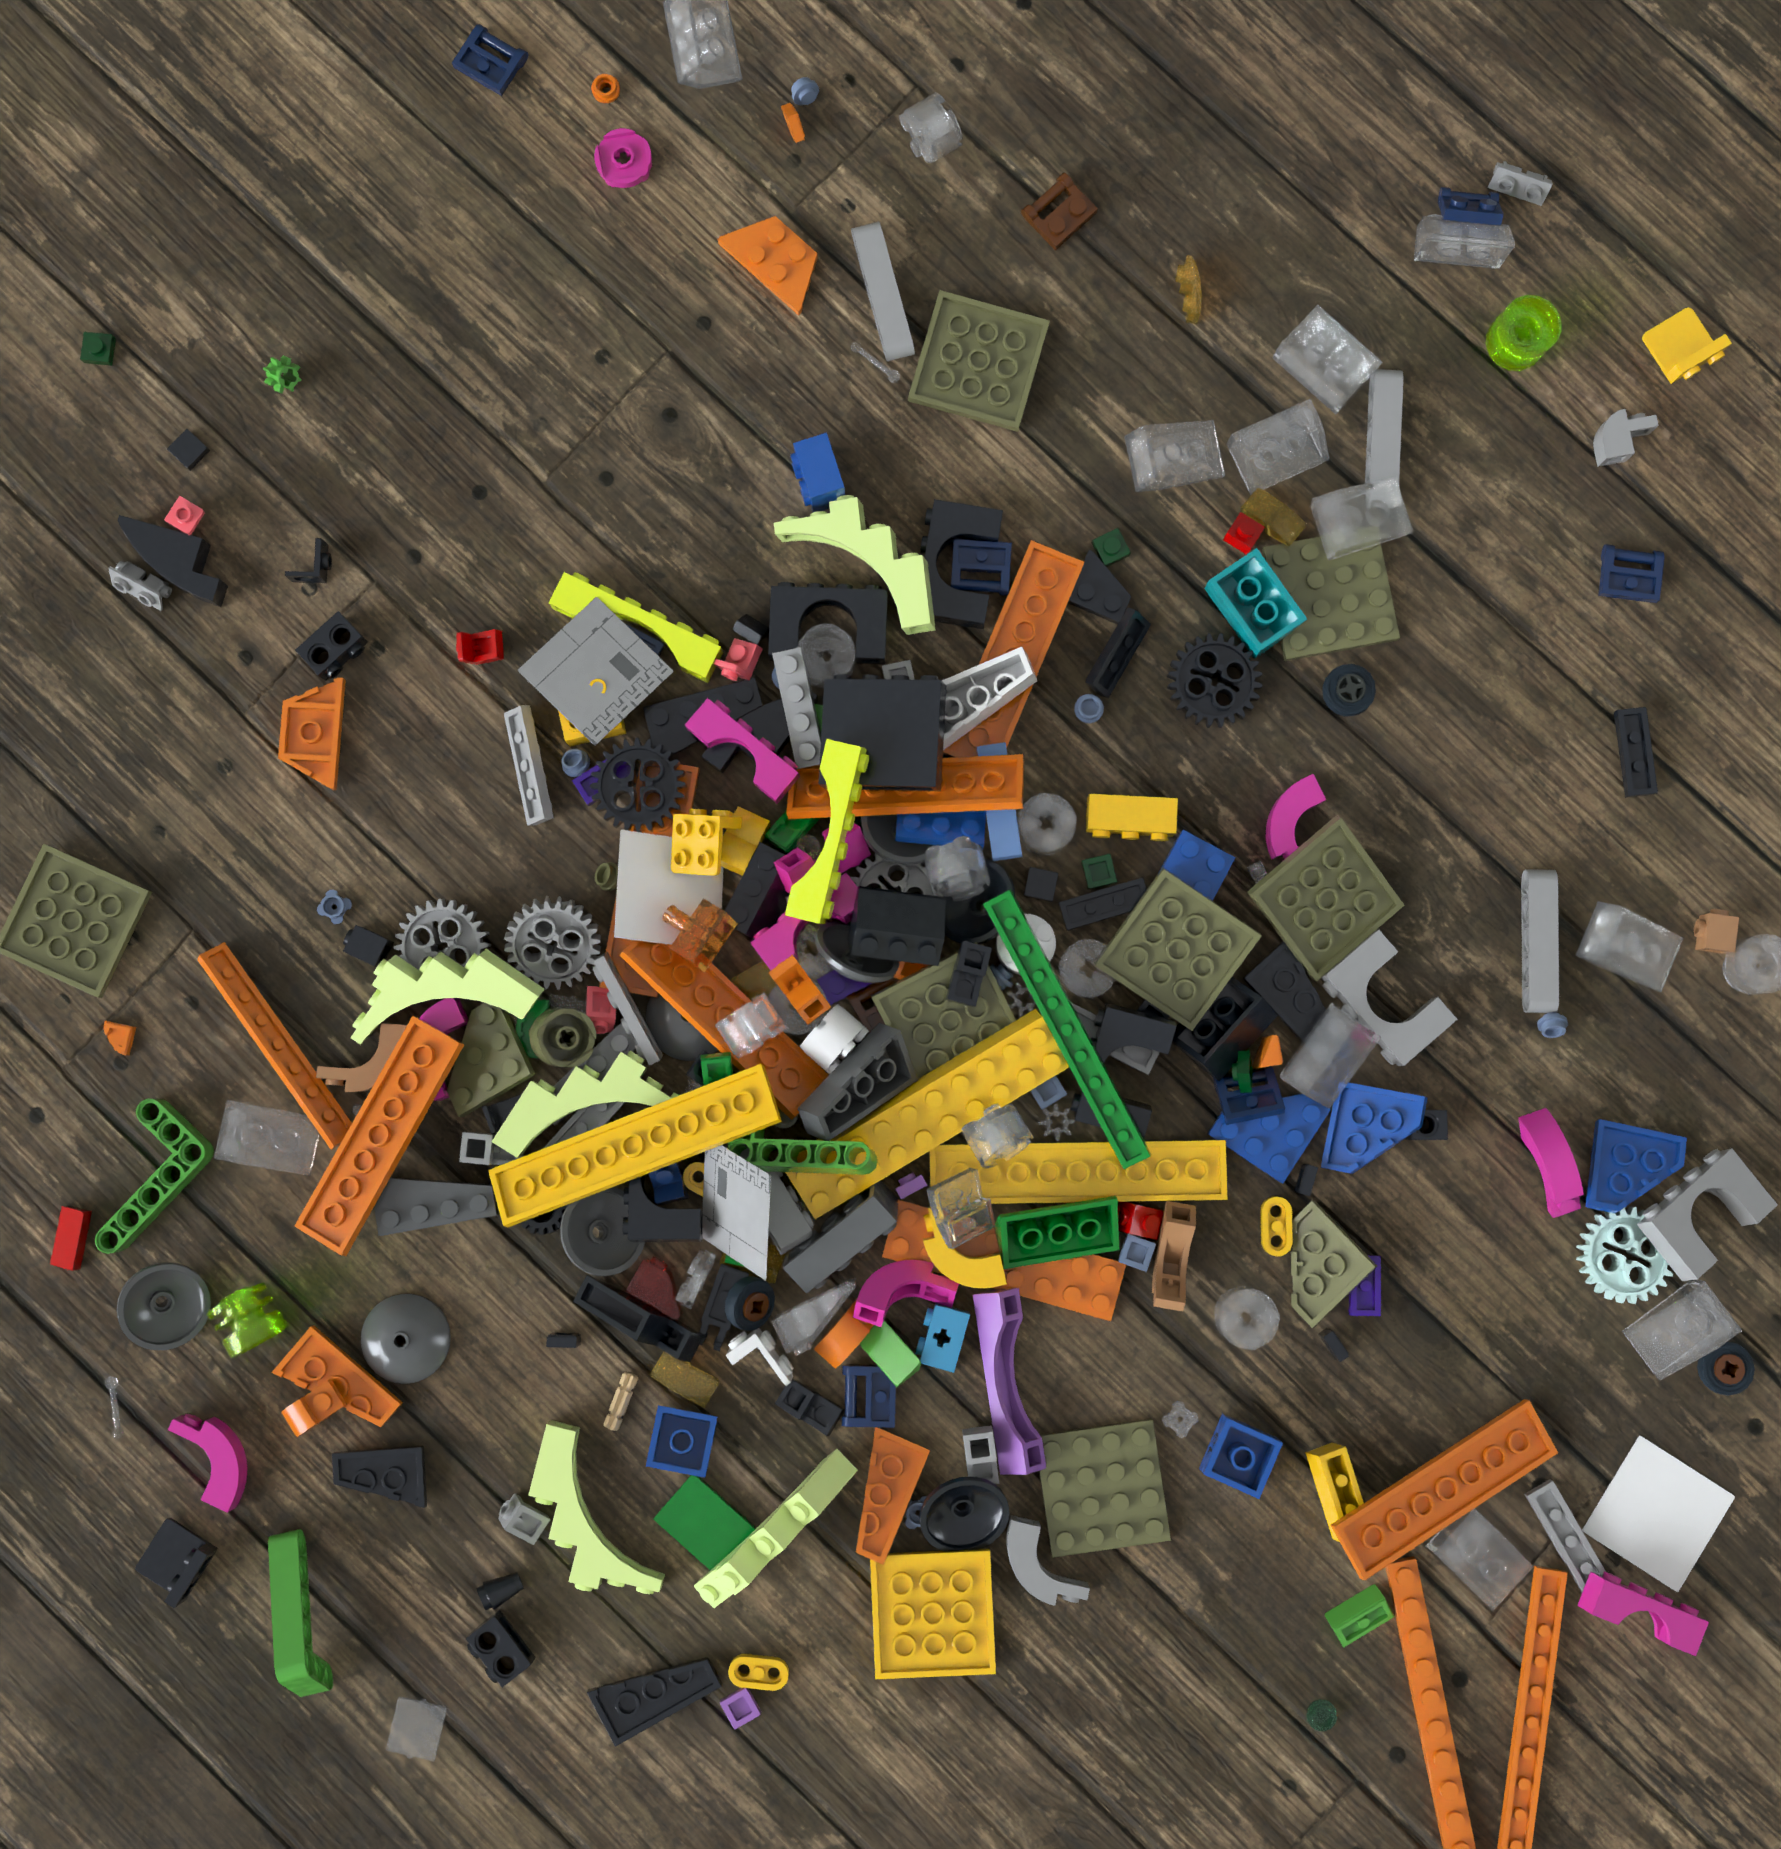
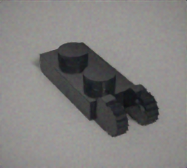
[699,1263,750,1352]

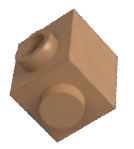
[1694,909,1739,954]

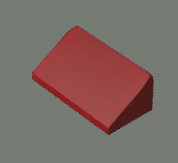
[50,1206,92,1271]

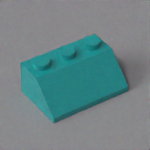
[1204,548,1307,659]

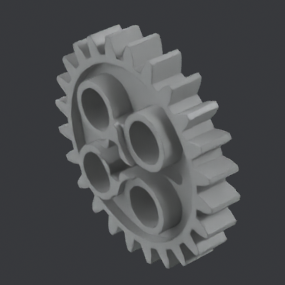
[851,853,942,896]
[504,896,601,990]
[394,899,491,970]

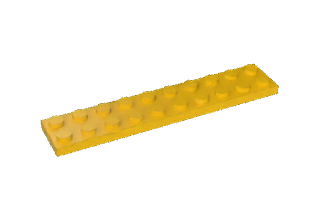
[488,1064,782,1228]
[929,1140,1228,1205]

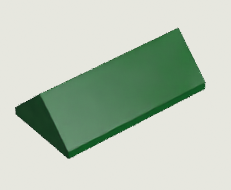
[994,1196,1119,1269]

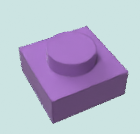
[895,1172,927,1199]
[720,1688,762,1730]

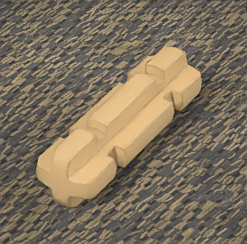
[604,1372,638,1431]

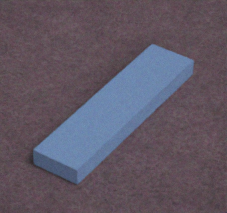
[977,742,1022,861]

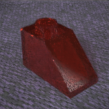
[626,1256,683,1321]

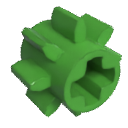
[263,355,302,393]

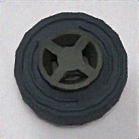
[1322,664,1376,717]

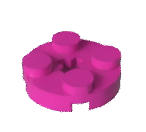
[594,128,652,188]

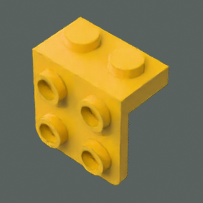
[1642,307,1732,384]
[671,809,742,876]

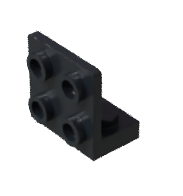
[135,1518,218,1608]

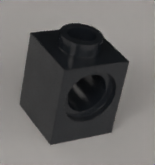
[343,925,394,967]
[1405,1110,1448,1140]

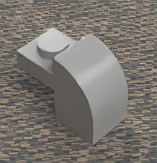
[1593,409,1659,467]
[459,1132,525,1165]
[962,1425,999,1484]

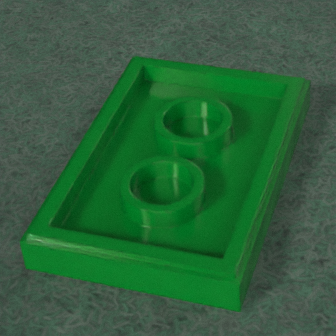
[653,1475,756,1570]

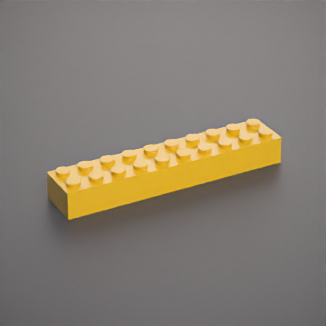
[785,1009,1069,1219]

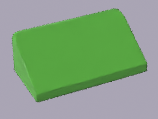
[859,1320,921,1387]
[1325,1584,1395,1648]

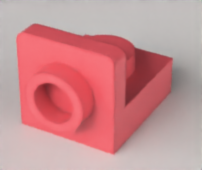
[164,496,205,535]
[714,638,763,681]
[585,986,616,1034]

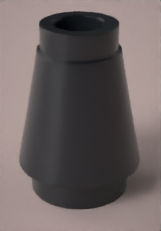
[477,1572,524,1610]

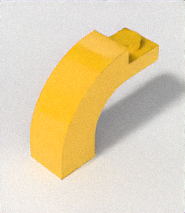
[923,1205,1007,1288]

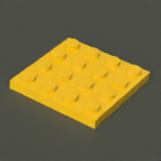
[870,1549,996,1679]

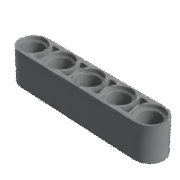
[851,221,915,362]
[1364,369,1403,509]
[1521,869,1559,1013]

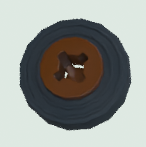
[725,1276,775,1331]
[1697,1341,1755,1396]

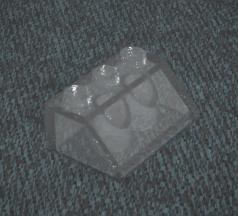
[663,0,742,89]
[1414,214,1515,269]
[1272,305,1383,415]
[1227,399,1330,495]
[1280,1003,1381,1109]

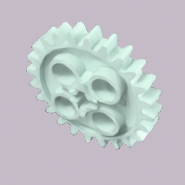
[1576,1206,1673,1304]

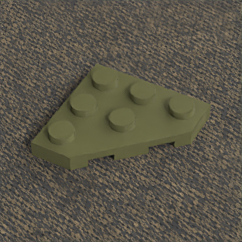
[447,1003,536,1117]
[1291,1200,1377,1328]

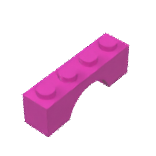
[685,698,800,804]
[751,873,858,971]
[1577,1571,1709,1656]

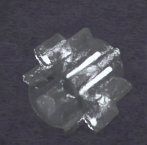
[1007,982,1037,1017]
[1038,1104,1075,1141]

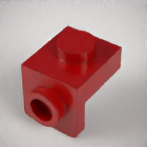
[1223,512,1265,555]
[456,629,504,665]
[1118,1202,1164,1240]

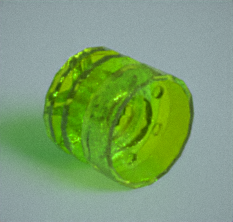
[1486,295,1562,371]
[206,1282,289,1359]

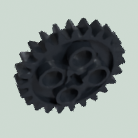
[1167,633,1263,728]
[590,738,687,832]

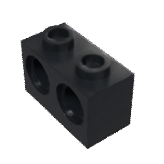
[295,611,368,681]
[466,1610,536,1688]

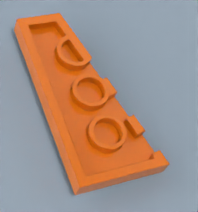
[271,1325,403,1427]
[856,1427,931,1565]

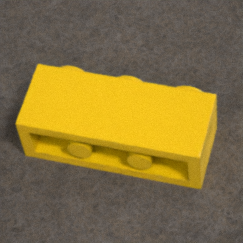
[1086,794,1178,841]
[1305,1443,1364,1542]

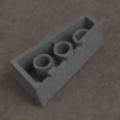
[798,1023,918,1141]
[374,1177,500,1236]
[783,1180,898,1294]

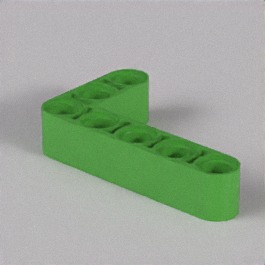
[95,1098,214,1254]
[727,1128,878,1175]
[268,1529,333,1697]

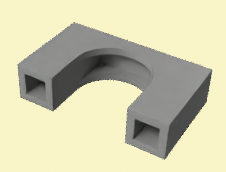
[1321,930,1458,1066]
[1637,1148,1778,1281]

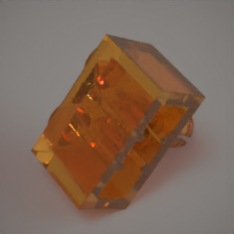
[663,898,738,973]

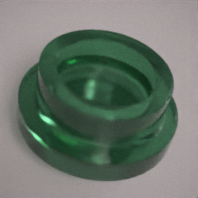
[1306,1699,1337,1731]

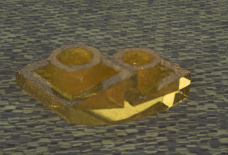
[1175,255,1202,324]
[1241,487,1306,546]
[650,1351,720,1408]

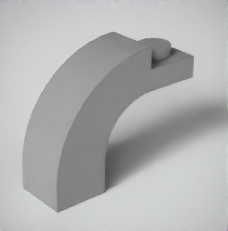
[1006,1515,1090,1606]

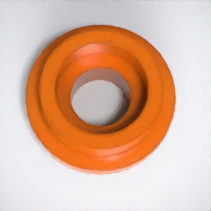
[591,74,620,103]

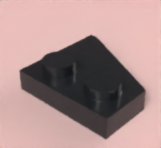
[1068,550,1131,625]

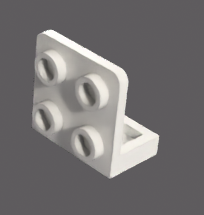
[726,1328,794,1386]

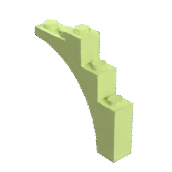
[774,495,936,635]
[351,949,544,1044]
[492,1050,679,1158]
[528,1420,665,1594]
[694,1449,858,1608]

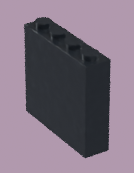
[819,674,947,792]

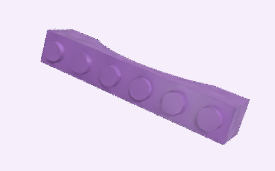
[973,1288,1046,1475]

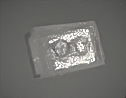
[1124,420,1225,492]
[1310,477,1413,561]
[1576,901,1683,992]
[214,1100,319,1176]
[771,1277,857,1355]
[1622,1279,1742,1381]
[1426,1508,1534,1610]

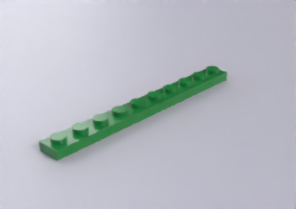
[983,889,1151,1169]

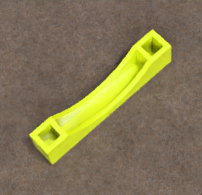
[549,572,723,683]
[785,739,869,924]

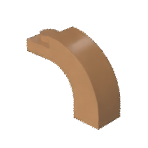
[316,1023,407,1092]
[1152,1201,1196,1311]

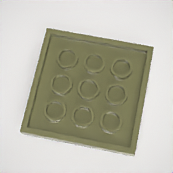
[908,290,1050,432]
[1262,526,1400,661]
[1247,816,1405,981]
[0,844,152,998]
[1095,867,1262,1031]
[870,942,1016,1079]
[1039,1418,1171,1558]

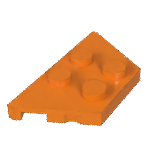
[717,216,818,315]
[278,678,346,790]

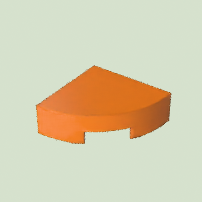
[781,103,805,143]
[104,1021,137,1056]

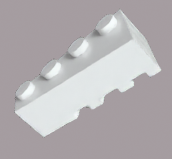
[942,647,1038,750]

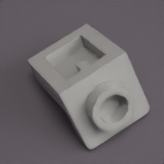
[498,1493,550,1545]

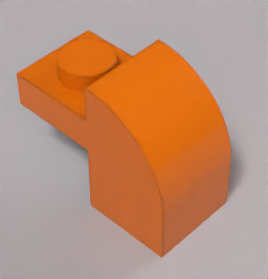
[768,955,831,1025]
[814,1299,874,1369]
[281,1379,347,1437]

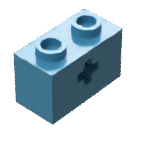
[915,1303,970,1373]

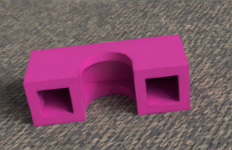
[773,823,871,893]

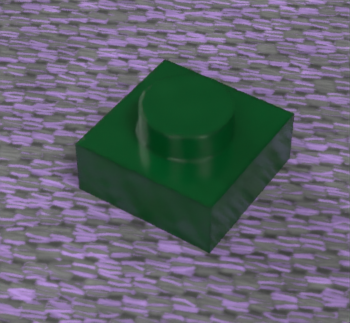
[80,332,116,366]
[1091,528,1131,567]
[1081,854,1117,890]
[1232,1050,1253,1093]

